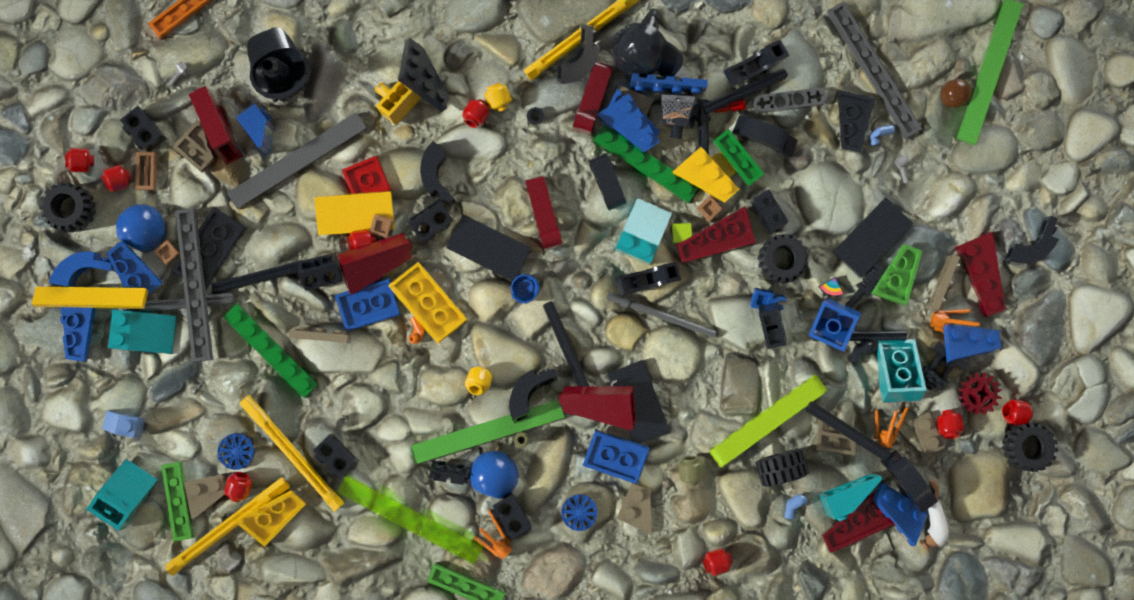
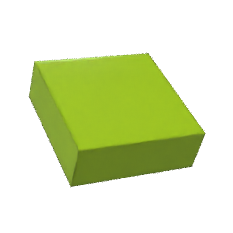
[672,223,692,244]

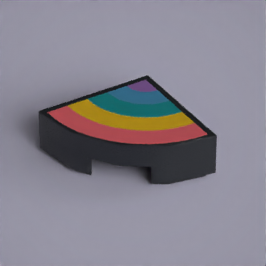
[817,277,844,296]

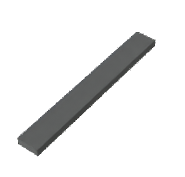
[827,1,922,140]
[227,112,367,210]
[175,208,213,363]

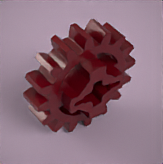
[958,373,1002,414]

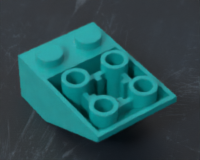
[86,459,158,531]

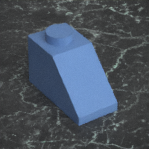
[102,410,145,438]

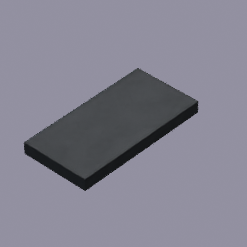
[833,197,913,278]
[172,207,247,291]
[446,214,531,281]
[607,360,670,444]

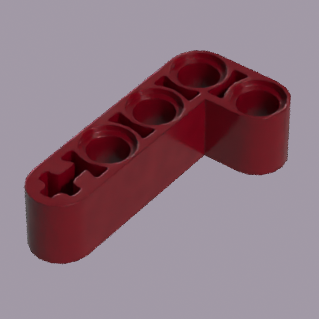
[572,61,613,136]
[525,175,563,251]

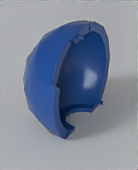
[116,204,166,253]
[469,451,519,499]

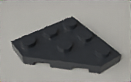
[398,38,449,112]

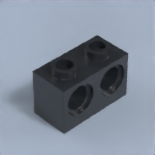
[120,106,167,152]
[750,189,789,234]
[407,199,453,242]
[298,253,343,291]
[759,302,787,349]
[313,433,359,478]
[491,493,532,540]

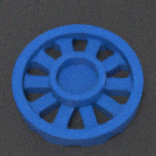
[217,433,255,470]
[561,494,597,531]

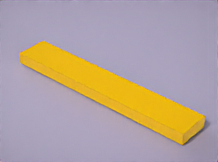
[31,286,148,309]

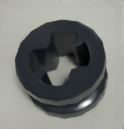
[527,107,544,125]

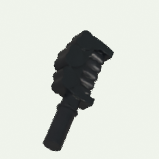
[845,264,885,308]

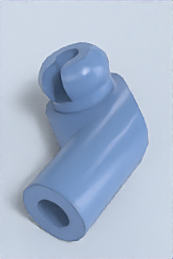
[868,125,895,146]
[784,494,807,519]

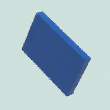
[335,278,402,332]
[583,429,650,484]

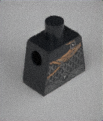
[661,94,701,139]

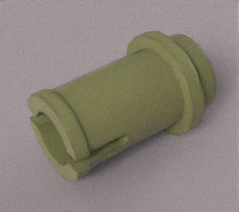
[514,432,529,448]

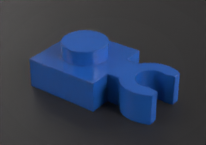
[750,287,786,310]

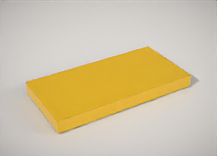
[314,191,395,235]
[388,262,468,344]

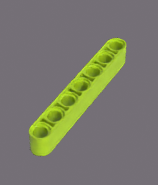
[709,374,827,467]

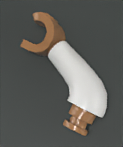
[919,478,949,552]

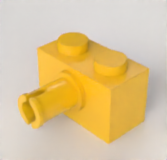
[375,81,421,126]

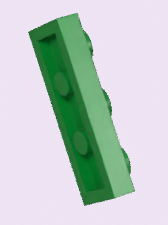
[713,129,764,187]

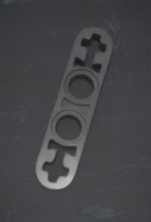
[753,88,827,113]

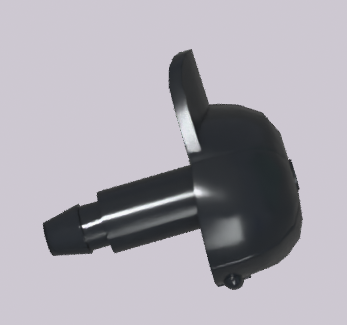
[612,8,684,77]
[247,27,311,102]

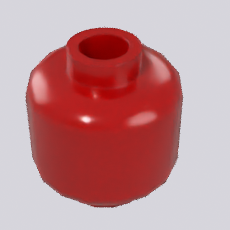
[462,99,490,128]
[65,148,94,173]
[101,165,132,193]
[347,229,376,251]
[1002,399,1033,425]
[936,410,964,439]
[224,472,252,502]
[703,548,733,576]

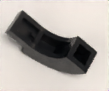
[557,24,600,84]
[723,39,790,88]
[732,116,798,158]
[420,141,455,206]
[1004,216,1059,265]
[615,262,681,296]
[509,369,558,424]
[880,450,938,513]

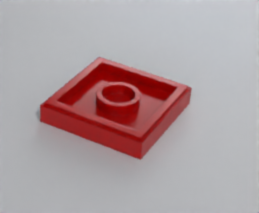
[342,155,392,194]

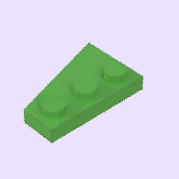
[871,245,922,305]

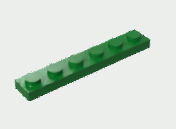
[594,125,698,204]
[223,304,319,398]

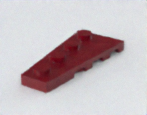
[676,206,756,263]
[956,232,1006,317]
[821,491,894,553]

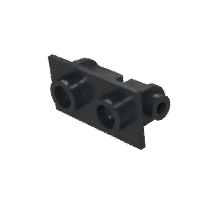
[429,461,471,485]

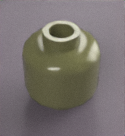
[678,456,704,486]

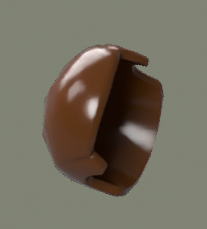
[940,79,972,108]

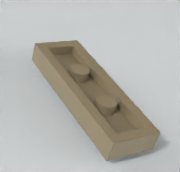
[927,254,960,311]
[289,327,351,343]

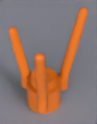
[930,309,980,333]
[874,407,909,448]
[473,510,513,559]

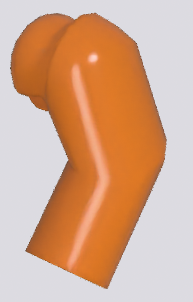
[408,317,425,344]

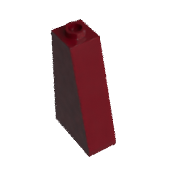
[188,86,243,165]
[337,233,413,295]
[559,386,636,430]

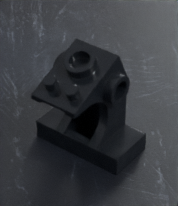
[922,341,970,393]

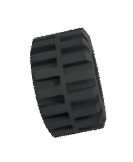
[39,182,96,233]
[757,234,809,284]
[1002,423,1058,472]
[755,449,809,487]

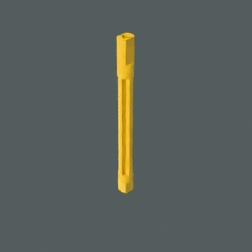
[523,0,639,80]
[239,395,344,512]
[165,477,290,576]

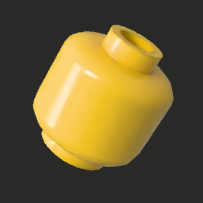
[484,82,512,112]
[465,366,492,395]

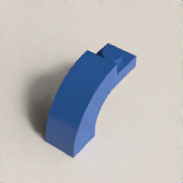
[49,251,115,287]

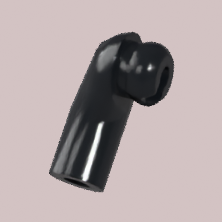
[849,341,875,364]

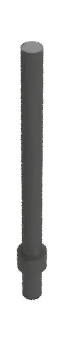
[606,292,717,338]

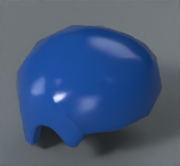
[511,274,540,304]

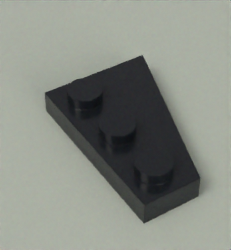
[837,90,875,154]

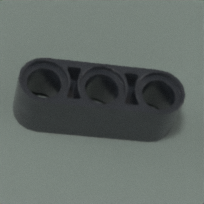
[588,153,627,211]

